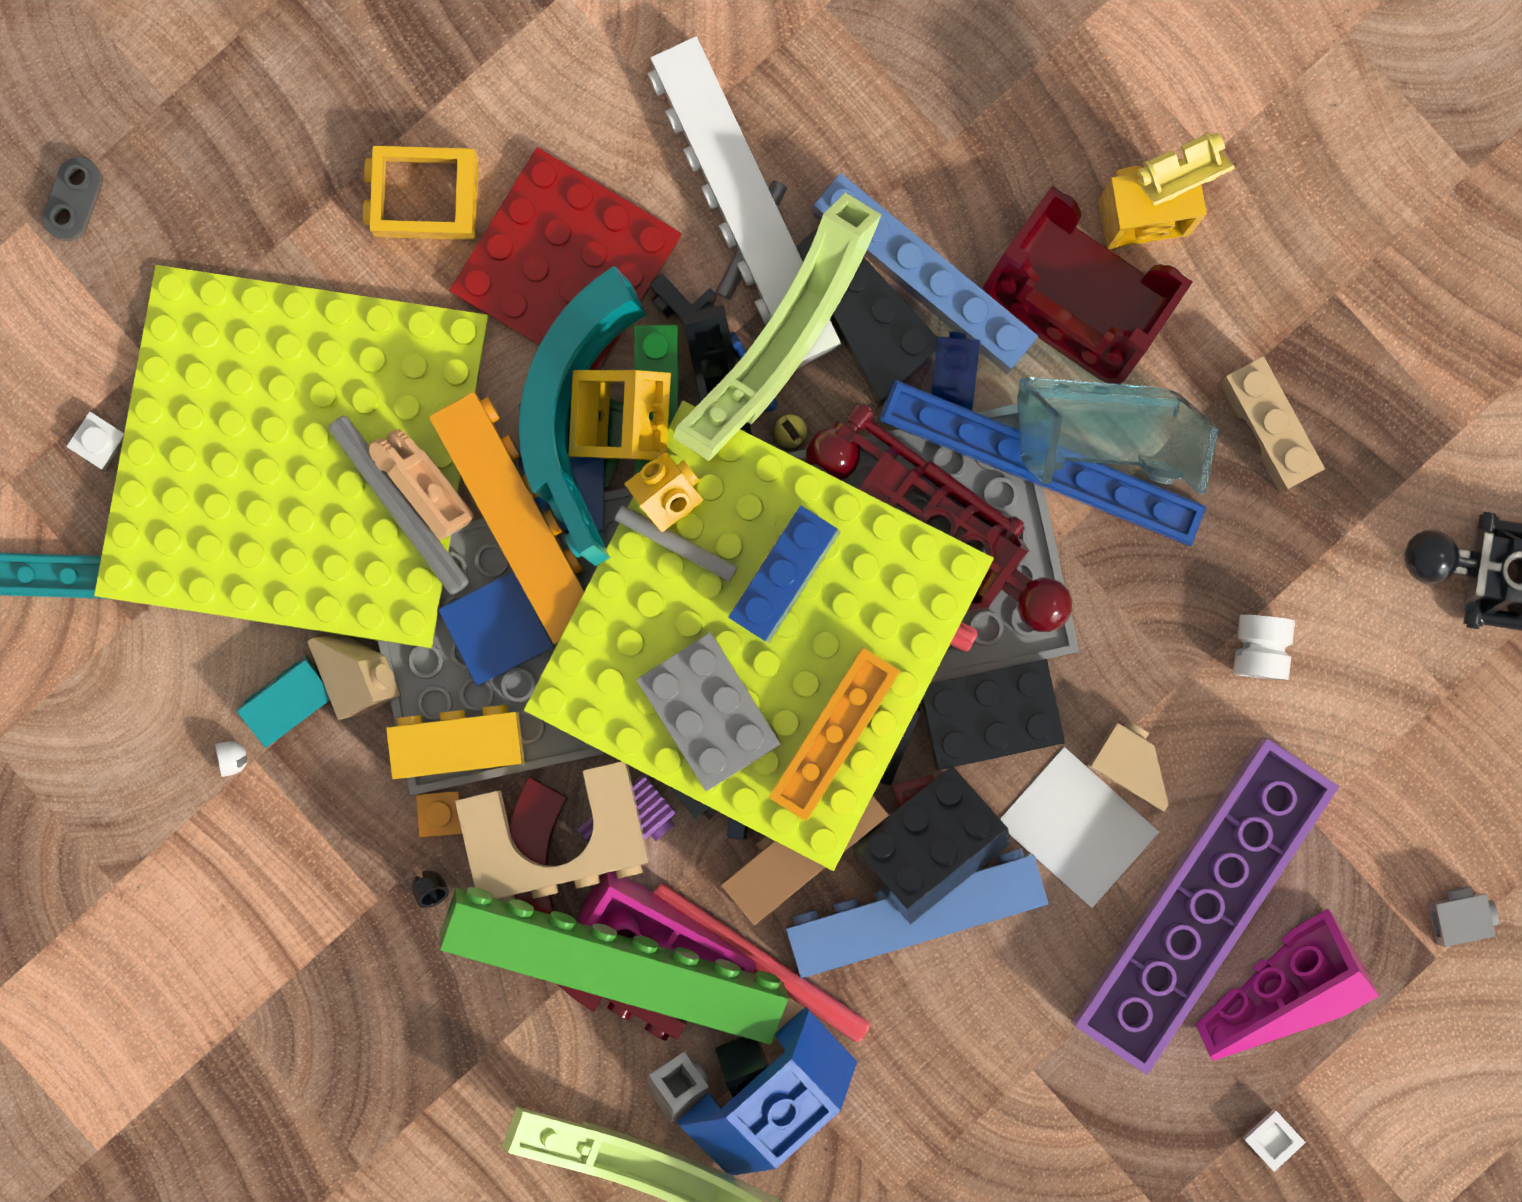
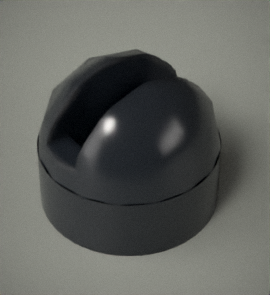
[411,870,449,908]

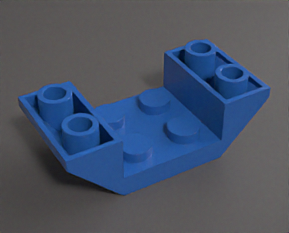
[677,1007,857,1176]

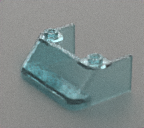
[1017,378,1219,494]

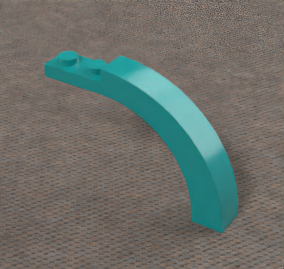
[519,266,646,566]

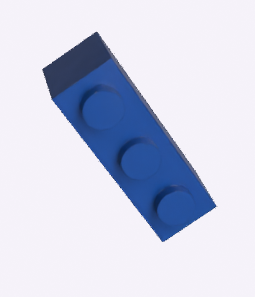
[728,505,840,643]

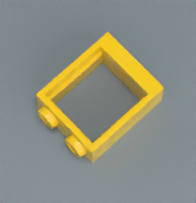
[363,146,479,240]
[568,370,671,460]

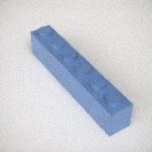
[813,173,1038,375]
[786,848,1049,978]

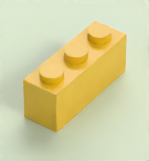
[386,705,525,779]

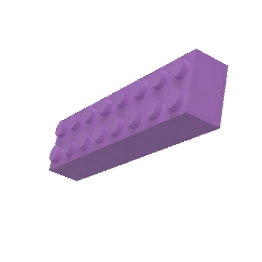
[1071,738,1339,1075]

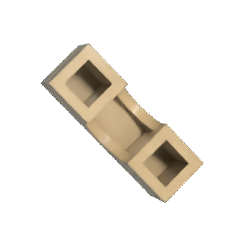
[1219,356,1325,494]

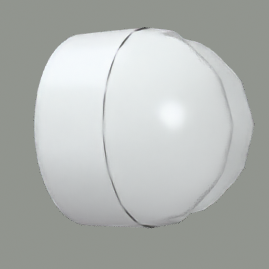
[215,741,248,777]

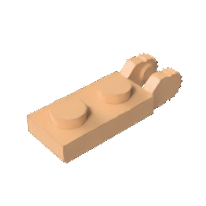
[368,429,475,541]

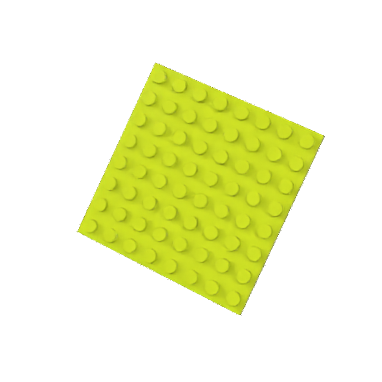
[94,265,489,649]
[524,401,994,871]

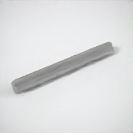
[328,415,469,595]

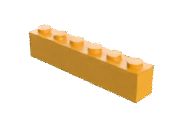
[429,392,586,644]

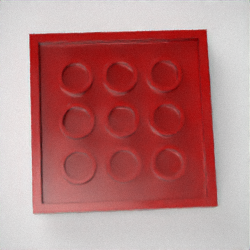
[449,147,682,370]

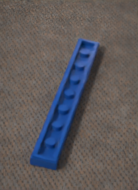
[877,380,1207,546]

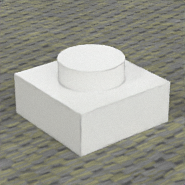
[66,411,124,471]
[1243,1109,1306,1172]

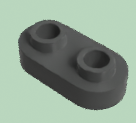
[43,157,103,241]

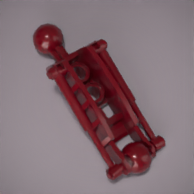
[806,403,1073,632]

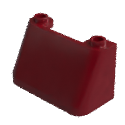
[982,186,1193,385]

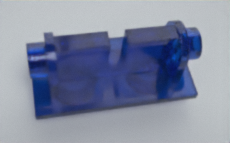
[931,331,980,411]

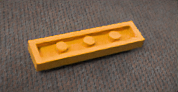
[769,648,901,821]

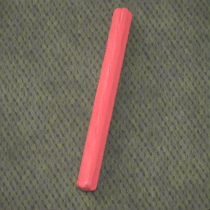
[653,883,870,1042]

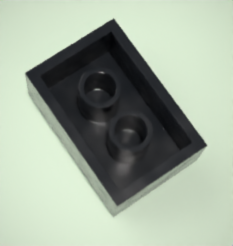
[921,659,1065,770]
[852,766,1010,924]

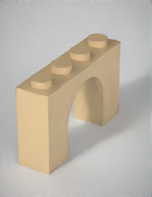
[455,762,650,902]

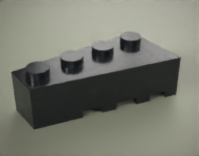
[797,228,943,407]

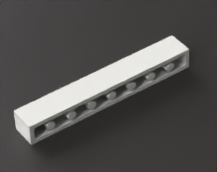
[647,36,841,368]

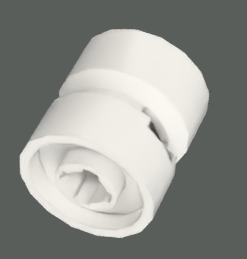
[1233,614,1295,680]

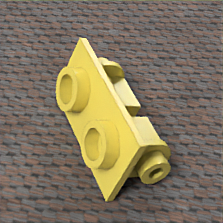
[1137,132,1235,206]

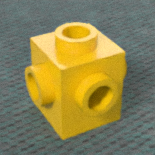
[624,451,703,532]

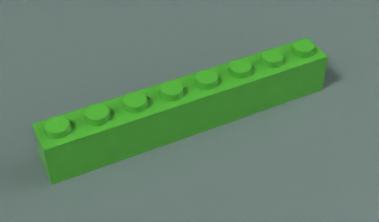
[439,887,788,1045]

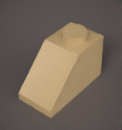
[307,634,401,720]
[1087,720,1169,812]

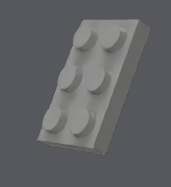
[636,632,782,791]

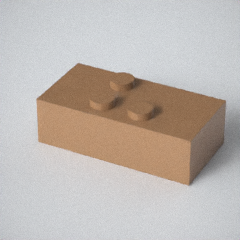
[721,796,888,926]

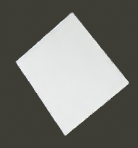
[1000,747,1159,908]

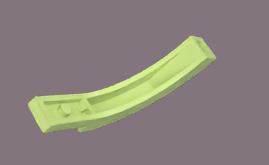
[673,192,882,461]
[501,1107,782,1202]

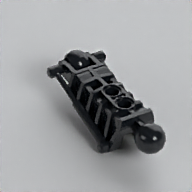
[1404,512,1522,631]

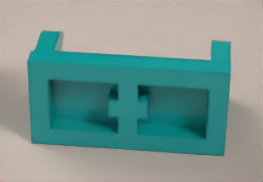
[236,654,330,748]

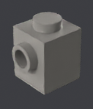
[1427,886,1499,947]
[647,1052,710,1124]

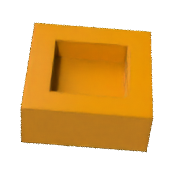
[416,791,462,837]

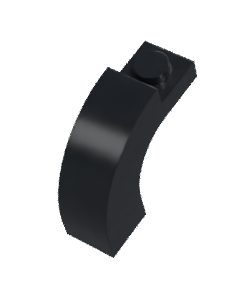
[681,305,752,435]

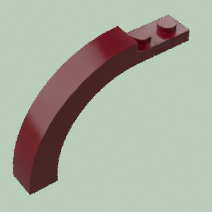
[510,777,687,1041]

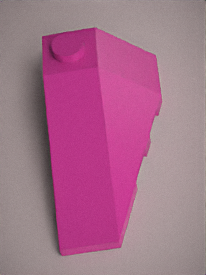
[577,871,757,973]
[1196,909,1379,1061]

